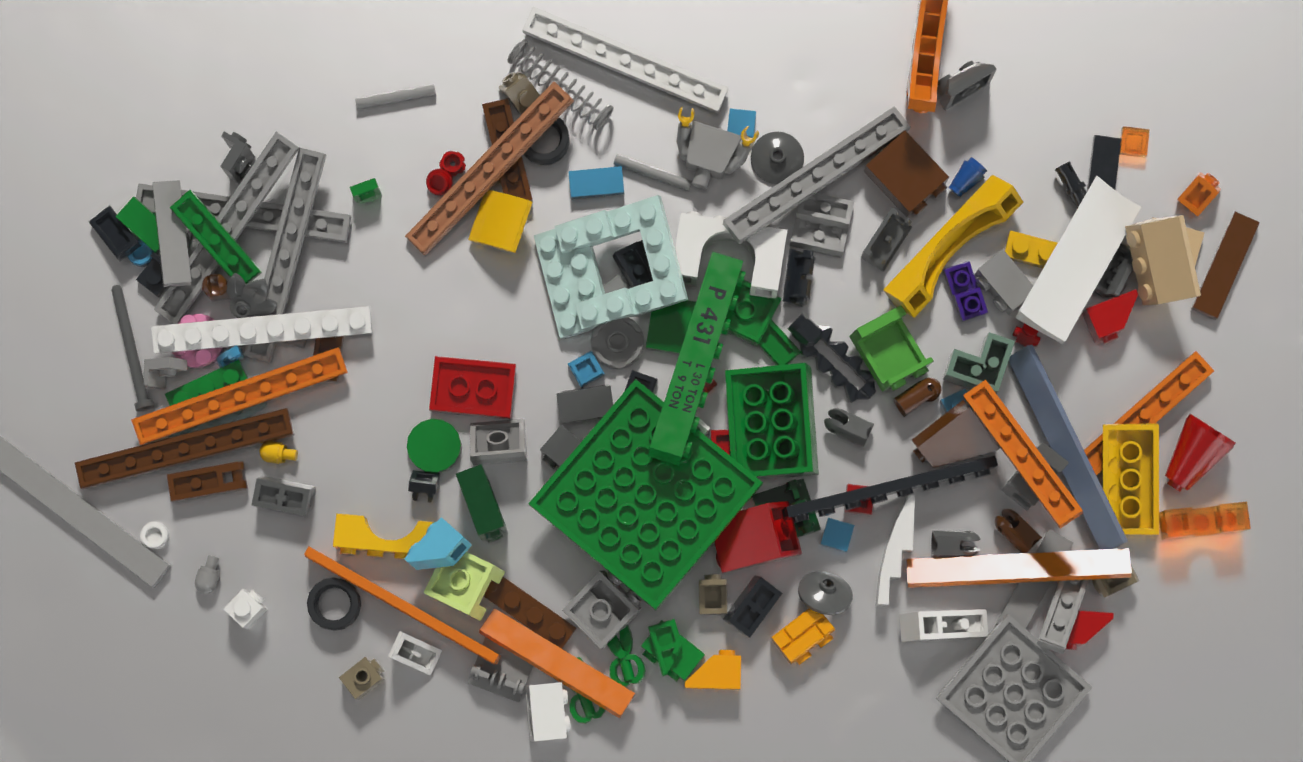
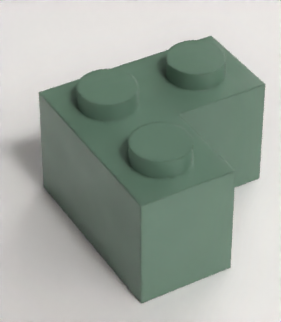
[943,332,1015,394]

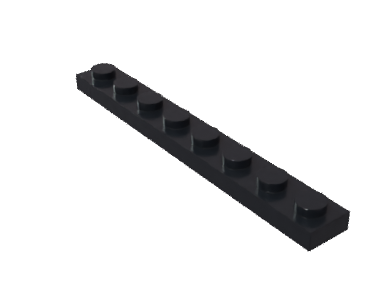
[781,455,998,523]

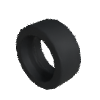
[524,117,570,165]
[307,577,361,631]

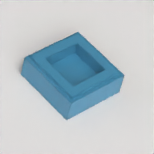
[727,108,756,138]
[568,351,605,388]
[820,518,855,552]

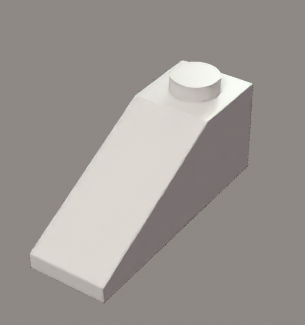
[899,609,988,642]

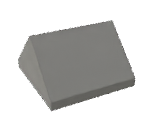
[470,419,528,465]

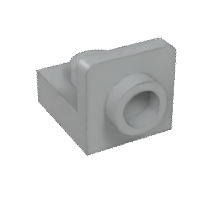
[143,357,187,389]

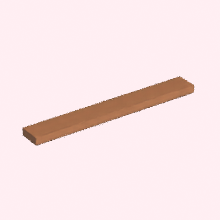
[405,81,574,256]

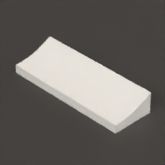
[1015,175,1141,344]

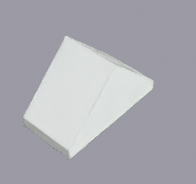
[388,631,442,676]

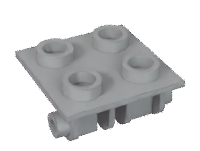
[468,637,533,702]

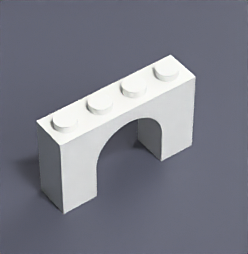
[675,211,787,299]

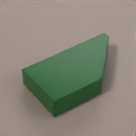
[648,619,683,676]

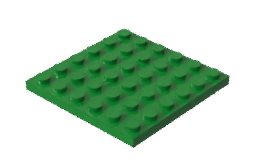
[528,379,763,611]

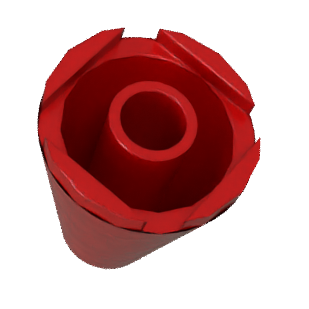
[1165,414,1236,492]

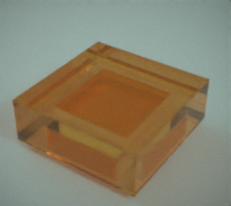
[1120,126,1150,158]

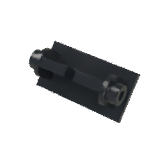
[782,248,816,307]

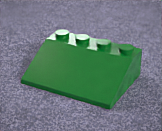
[725,363,819,478]

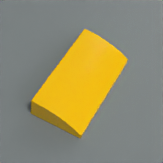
[1103,423,1159,535]

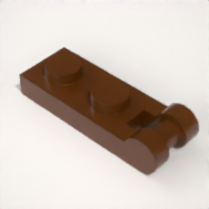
[167,461,248,502]

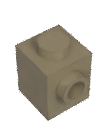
[339,657,385,700]

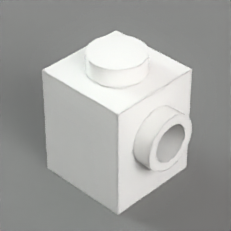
[224,589,268,630]

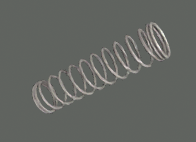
[507,39,614,130]

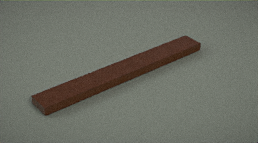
[74,408,294,490]

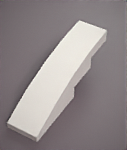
[875,495,915,606]

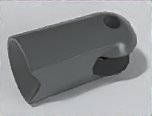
[824,408,874,447]
[931,530,980,557]

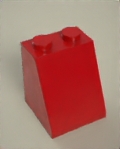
[714,501,802,573]

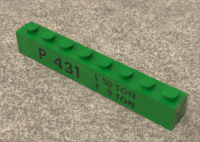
[648,251,746,466]

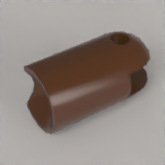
[202,274,230,301]
[893,377,941,417]
[994,509,1042,553]

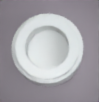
[140,522,169,550]

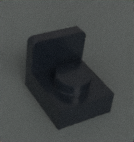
[136,252,167,298]

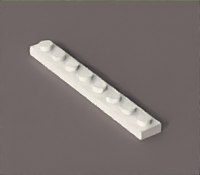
[522,6,729,114]
[151,306,372,354]

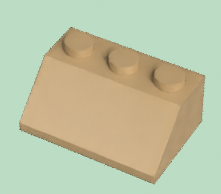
[1125,215,1201,305]

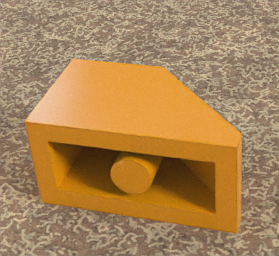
[685,650,741,690]

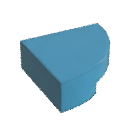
[216,346,245,368]

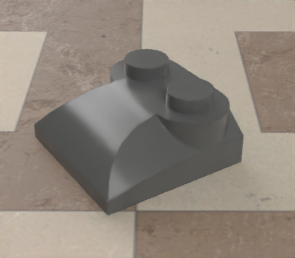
[937,61,997,111]

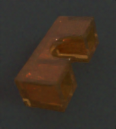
[1159,502,1251,540]

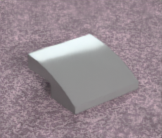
[790,193,854,257]

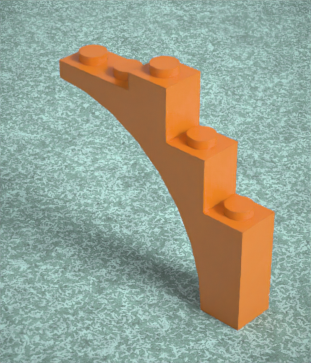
[907,0,948,113]

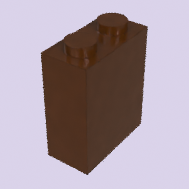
[864,130,949,218]

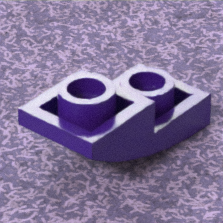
[943,261,988,321]

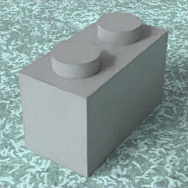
[975,249,1033,315]

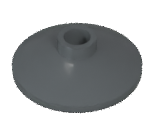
[751,132,804,184]
[798,571,853,615]

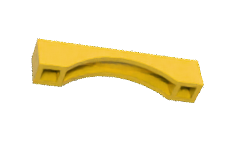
[883,175,1023,318]

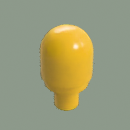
[259,441,298,464]

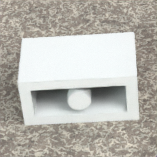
[525,682,570,742]

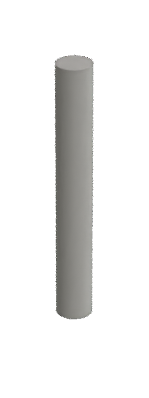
[355,84,436,109]
[614,154,692,191]

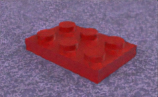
[429,356,516,419]

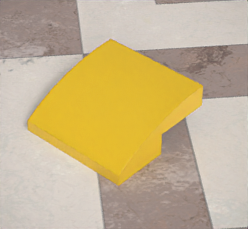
[468,190,533,253]

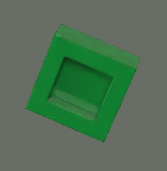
[350,178,381,203]

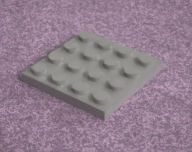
[936,614,1093,762]

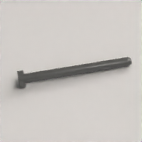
[111,285,155,411]

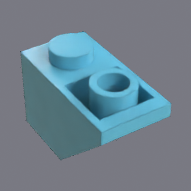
[404,517,472,570]

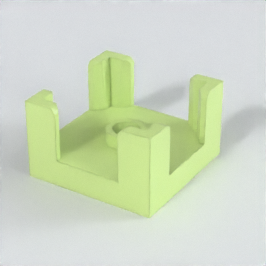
[423,552,505,621]

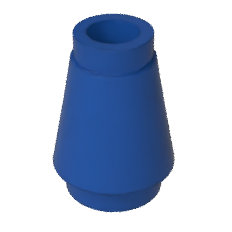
[948,157,987,197]

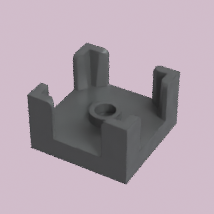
[1001,442,1069,511]

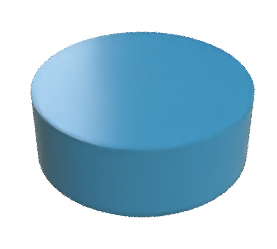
[128,239,155,267]

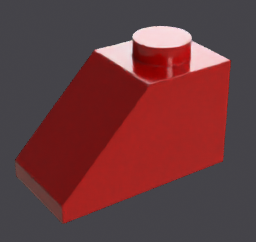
[1082,289,1138,344]
[1065,611,1114,650]

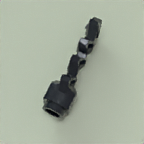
[787,313,876,403]

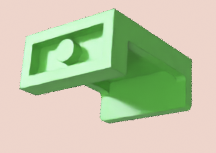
[849,305,934,392]

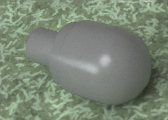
[195,555,220,594]

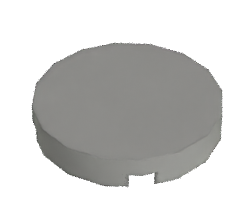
[591,317,645,369]

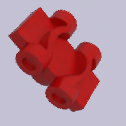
[1012,320,1041,347]

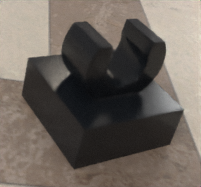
[408,470,440,503]

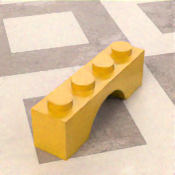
[333,513,434,560]

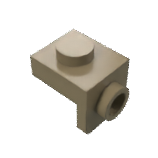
[498,72,540,115]
[1092,563,1139,598]
[699,574,727,615]

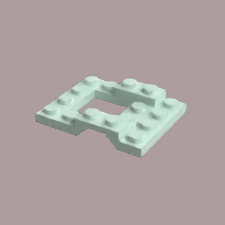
[534,195,688,339]

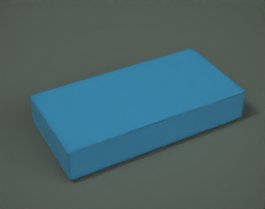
[569,166,624,199]

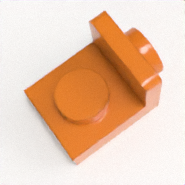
[1177,172,1221,216]

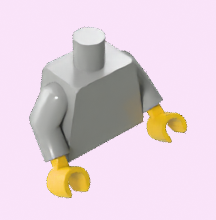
[676,107,759,189]

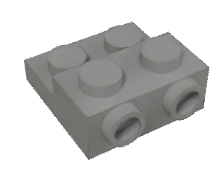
[562,570,643,649]

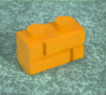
[770,609,835,665]

